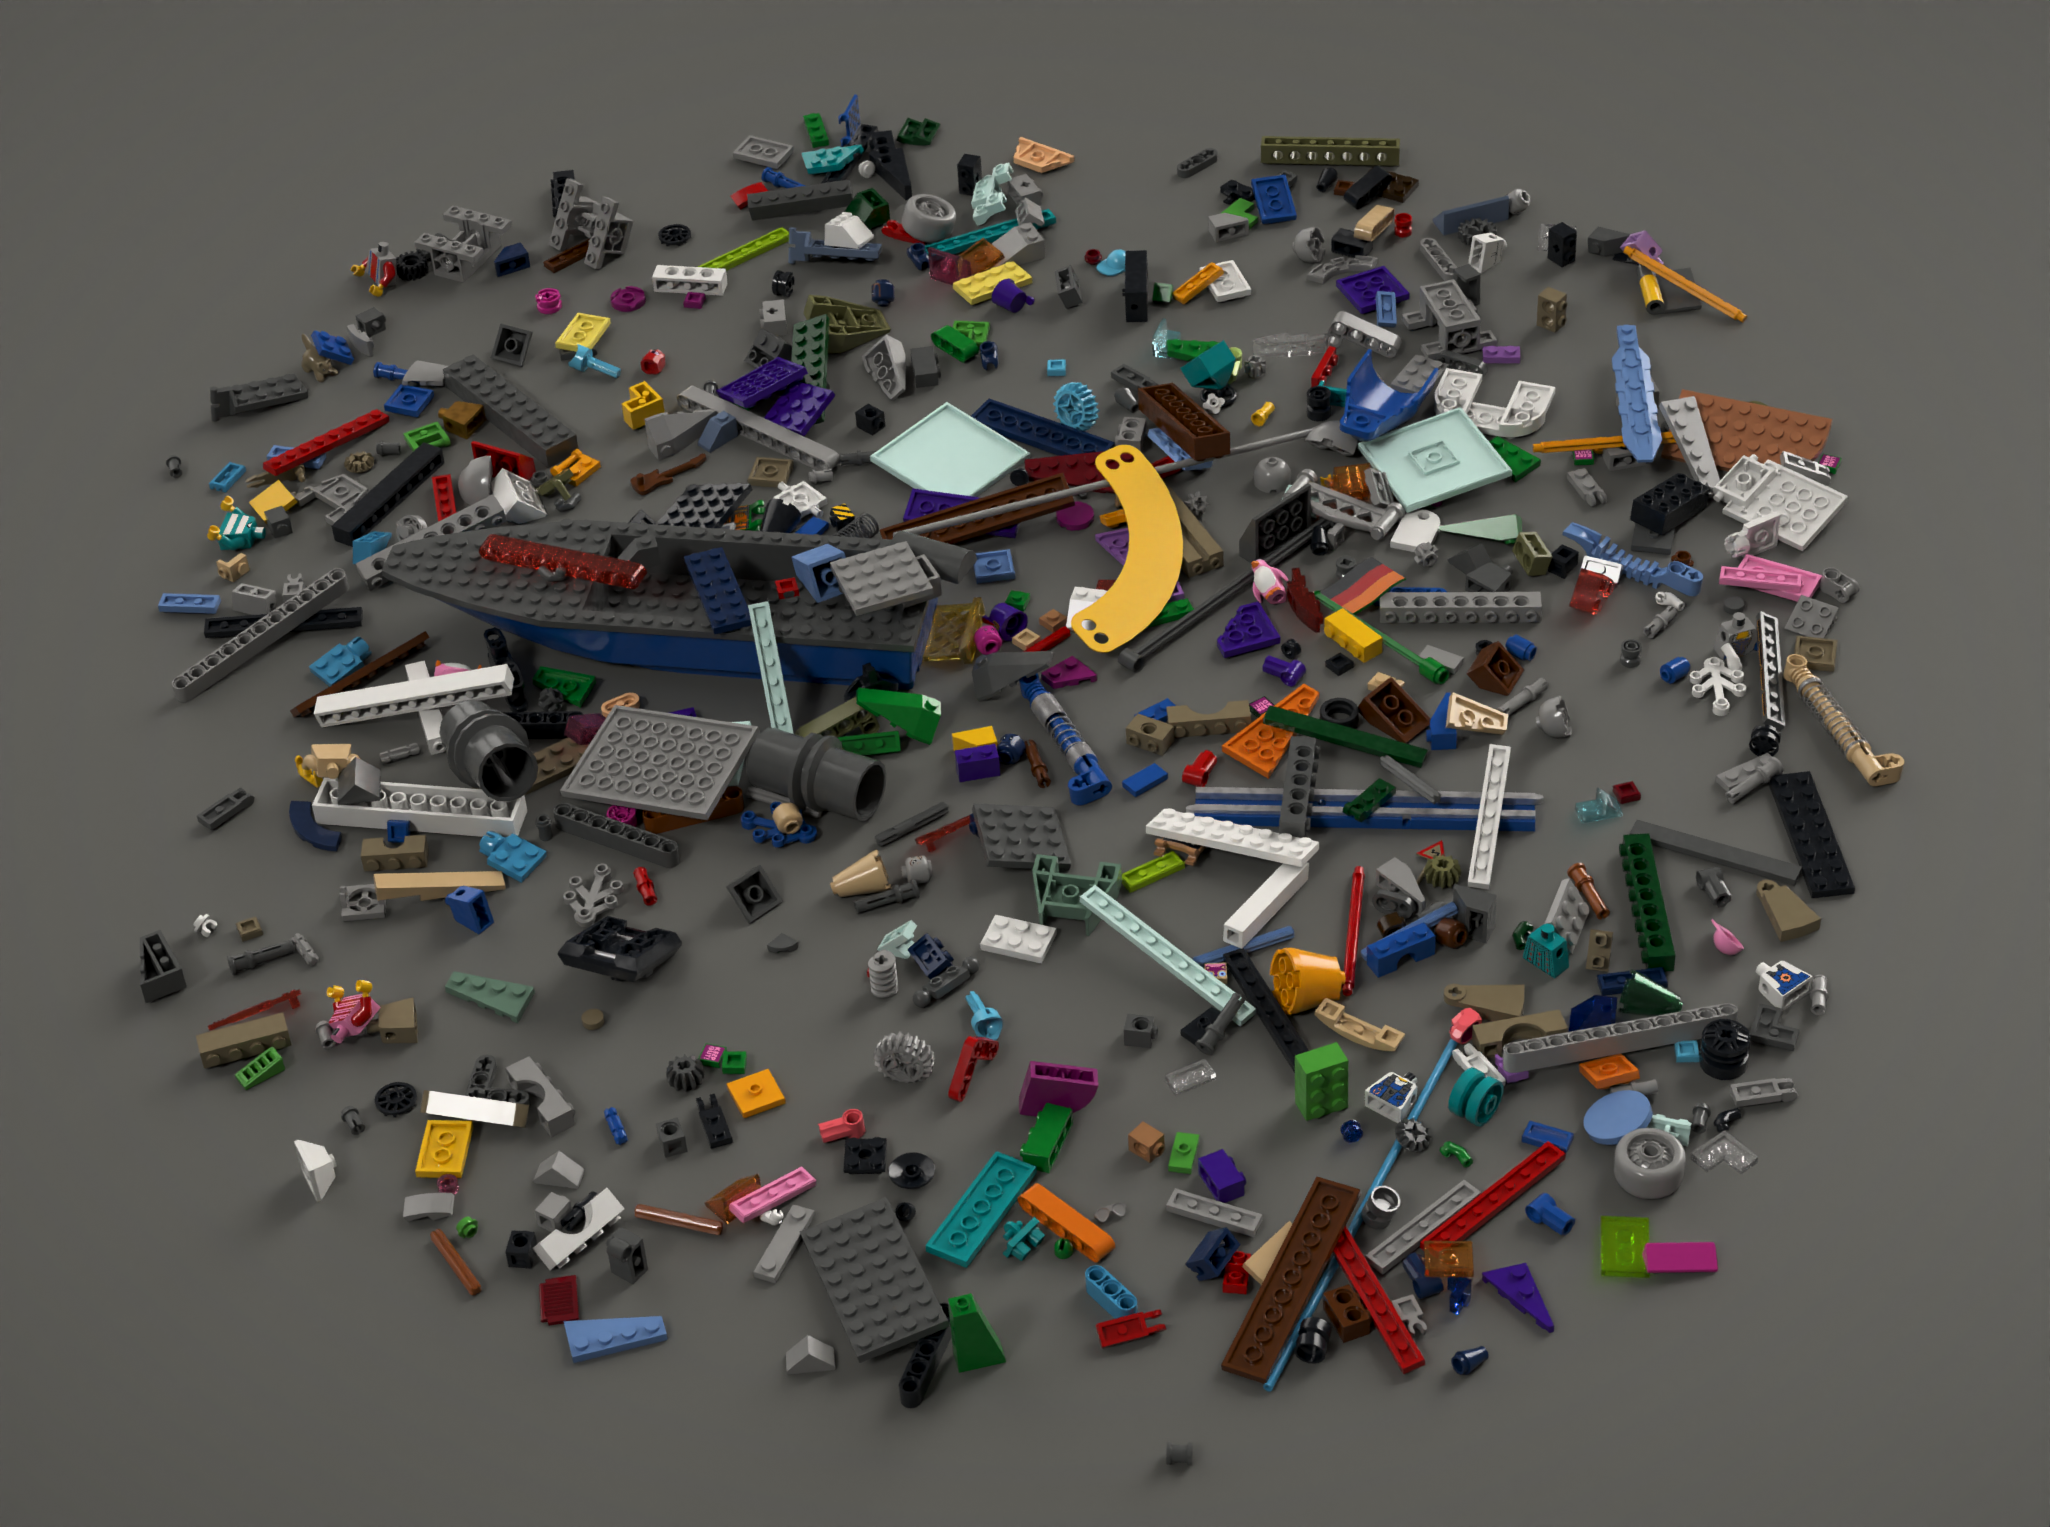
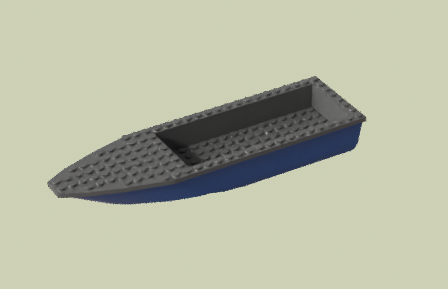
[382,518,938,690]

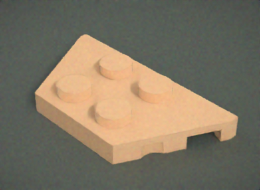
[1014,137,1074,173]

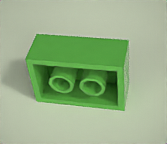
[1295,1042,1348,1121]

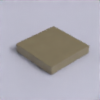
[748,457,794,488]
[1794,636,1838,672]

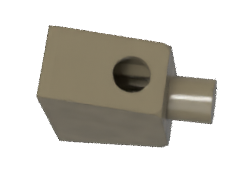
[366,998,418,1044]

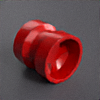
[1394,213,1412,238]

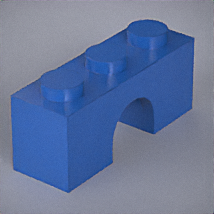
[1367,923,1435,978]

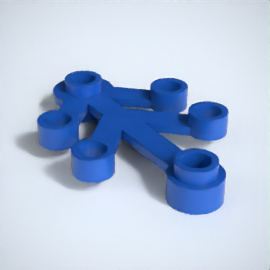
[741,802,817,847]

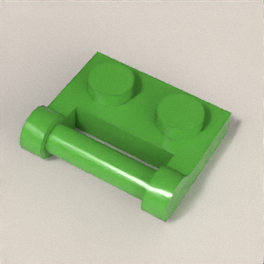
[403,421,451,452]

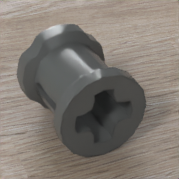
[1166,1442,1193,1466]

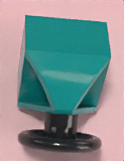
[1180,340,1237,408]

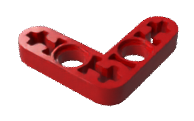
[948,1036,999,1102]

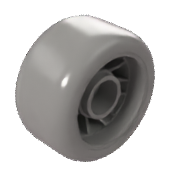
[901,194,956,243]
[1614,1128,1686,1199]

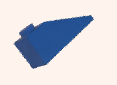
[1426,692,1457,750]

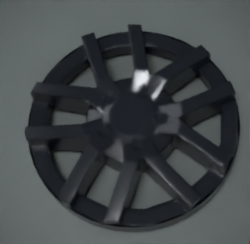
[658,224,691,246]
[375,1082,417,1117]

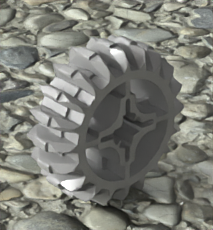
[874,1032,935,1083]

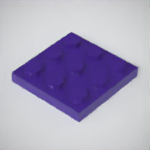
[1336,266,1410,314]
[764,382,836,436]

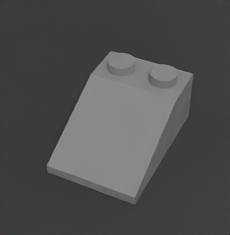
[983,222,1045,267]

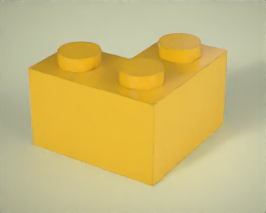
[621,381,665,430]

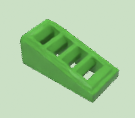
[235,1047,285,1090]

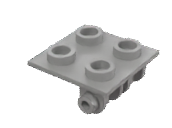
[1784,595,1839,639]

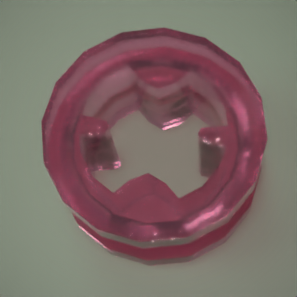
[437,1174,459,1195]

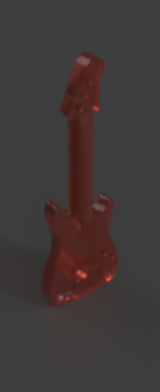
[915,815,970,852]
[208,989,302,1031]

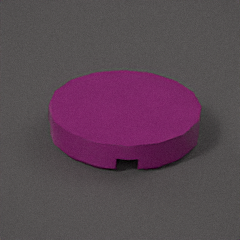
[610,286,646,312]
[1056,502,1094,531]

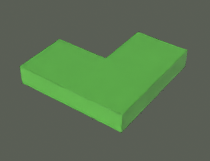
[1220,198,1258,229]
[952,321,990,349]

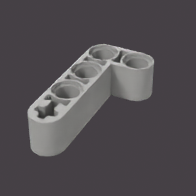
[1325,311,1402,358]

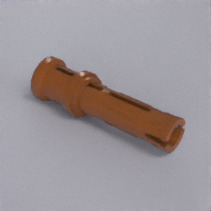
[1567,863,1610,920]

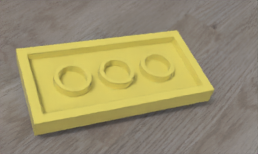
[953,261,1032,305]

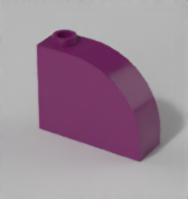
[1019,1061,1098,1117]

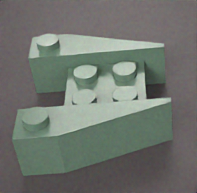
[1032,854,1122,936]

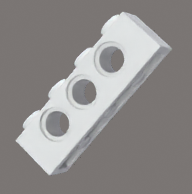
[652,265,728,296]

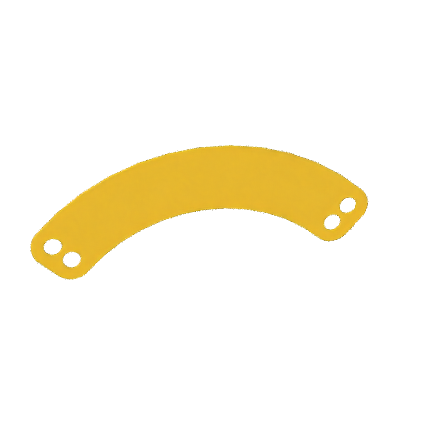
[1071,445,1183,653]

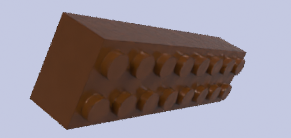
[1138,383,1231,461]

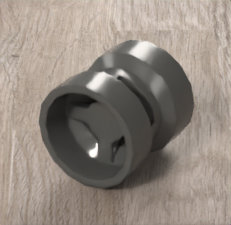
[1620,639,1642,668]

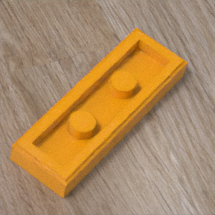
[1172,262,1224,305]

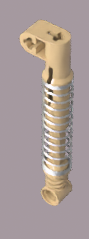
[1783,654,1905,786]

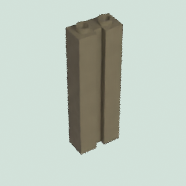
[1167,487,1224,578]

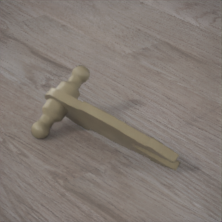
[245,464,306,488]

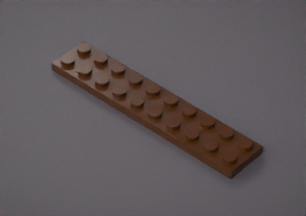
[879,473,1075,544]
[1221,1177,1361,1384]

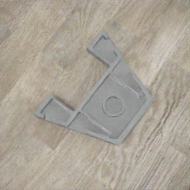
[291,474,368,525]

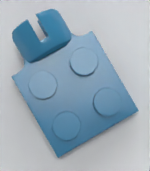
[309,637,372,687]
[479,831,547,883]

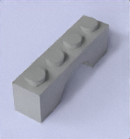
[506,1056,575,1137]

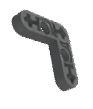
[465,1055,530,1107]

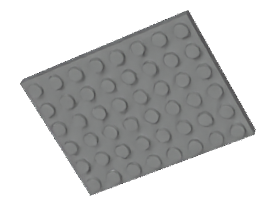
[560,705,760,820]

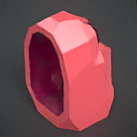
[1449,1008,1482,1045]

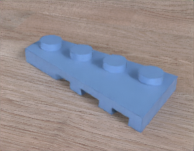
[564,1316,668,1363]

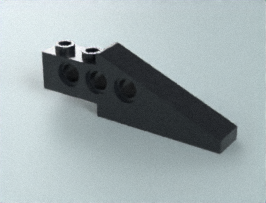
[869,130,912,200]

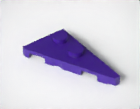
[1482,1263,1554,1333]

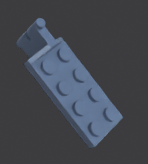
[788,227,882,264]

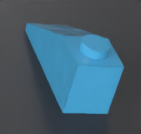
[353,531,392,564]

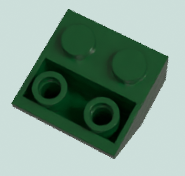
[844,188,890,229]

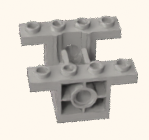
[548,179,634,270]
[414,205,512,283]
[1402,279,1497,360]

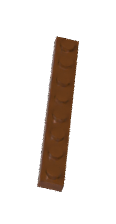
[290,631,430,717]

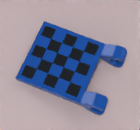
[838,94,860,147]

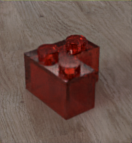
[1569,568,1614,615]

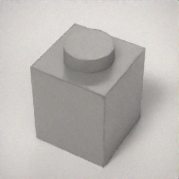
[535,1192,572,1232]

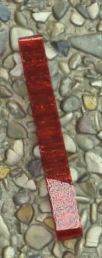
[479,534,647,589]

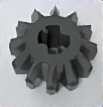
[666,1054,705,1092]

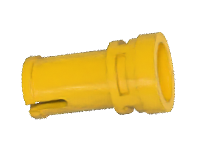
[1251,402,1275,426]

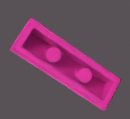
[1642,1242,1718,1273]

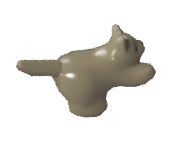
[301,334,338,382]

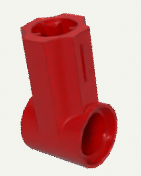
[1182,750,1217,787]

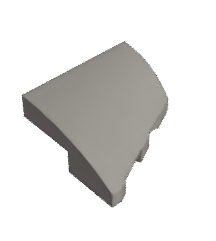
[402,360,448,386]

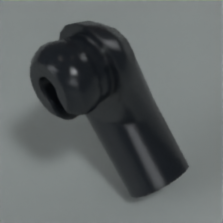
[1714,1108,1741,1133]

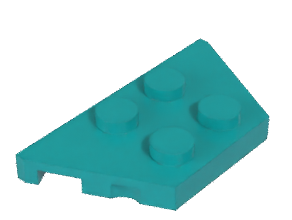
[802,145,864,174]

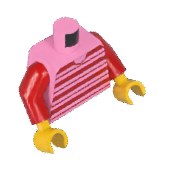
[327,980,381,1043]

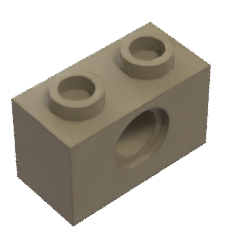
[1126,713,1174,756]

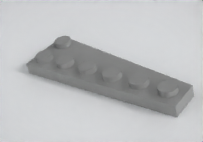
[1659,396,1720,499]

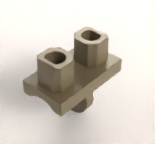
[1586,929,1613,972]

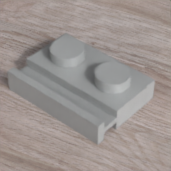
[1364,468,1394,509]

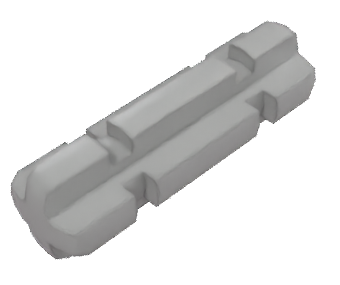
[379,743,420,764]
[291,933,319,966]

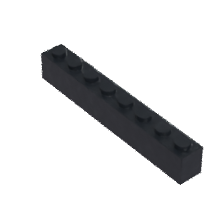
[332,442,444,547]

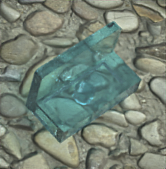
[1152,318,1181,359]

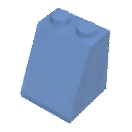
[791,544,846,603]

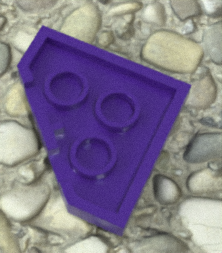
[1217,601,1281,658]

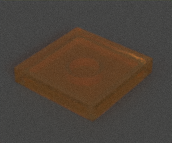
[956,238,1005,275]
[1424,1241,1474,1277]

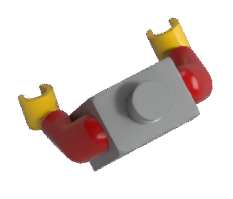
[351,242,396,297]

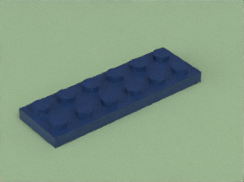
[684,547,752,635]

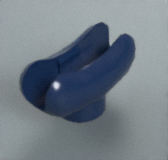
[906,243,931,271]
[980,341,999,371]

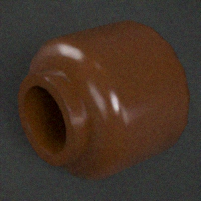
[1434,917,1468,949]

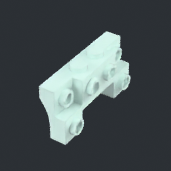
[971,163,1013,226]

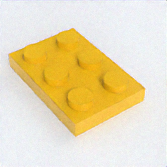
[415,1120,473,1178]

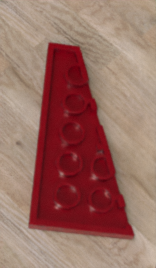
[1025,448,1138,494]

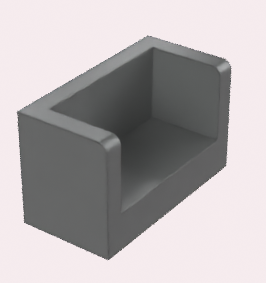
[1453,264,1481,306]

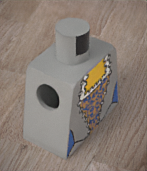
[1714,612,1758,661]

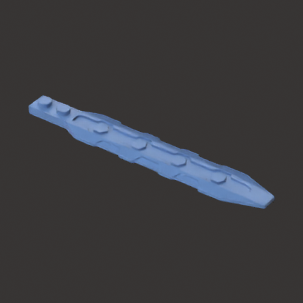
[1612,324,1662,463]

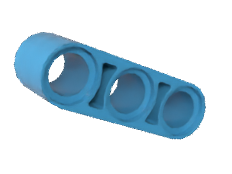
[1085,1265,1138,1319]

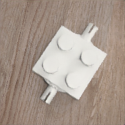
[773,481,827,518]

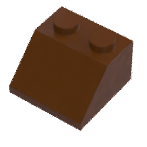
[1466,641,1524,696]

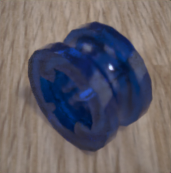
[1340,1120,1363,1143]

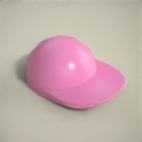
[1711,919,1744,955]

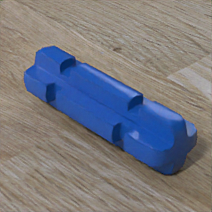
[604,1107,628,1145]

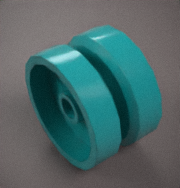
[1448,1067,1504,1127]

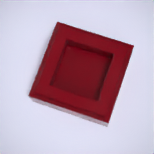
[1613,781,1641,804]

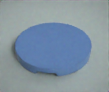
[1583,1090,1653,1145]

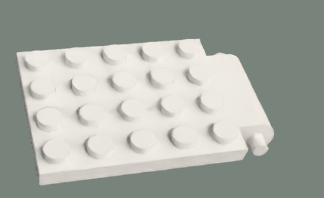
[1713,454,1848,551]

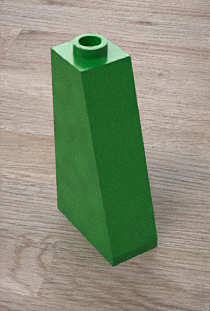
[948,1293,1006,1373]

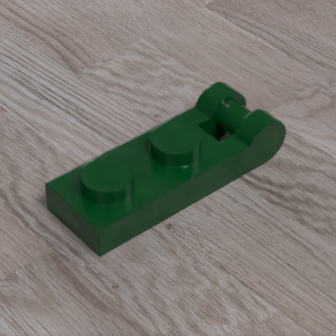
[1342,778,1396,822]

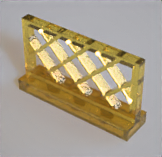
[923,597,986,664]

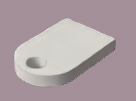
[1390,510,1440,552]

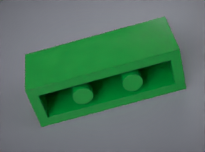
[1020,1103,1073,1173]

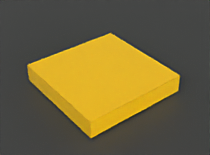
[249,480,298,524]

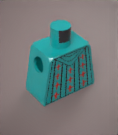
[1523,923,1569,979]

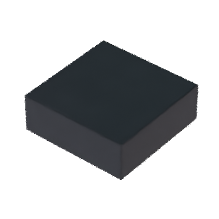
[1325,652,1354,676]

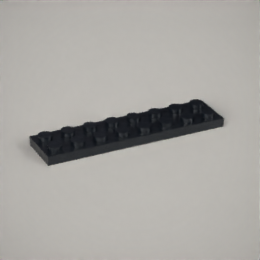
[1768,771,1855,899]

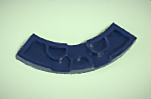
[289,801,342,852]

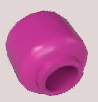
[974,625,1002,655]

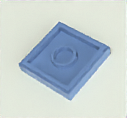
[973,549,1015,584]

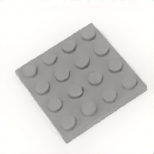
[830,541,934,616]

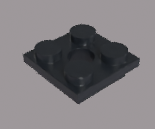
[843,1137,887,1174]

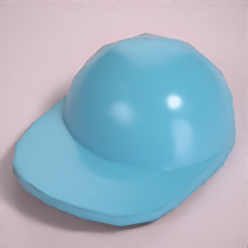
[1096,249,1125,276]

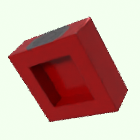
[775,577,799,599]

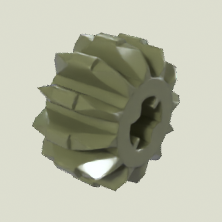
[1424,854,1461,890]

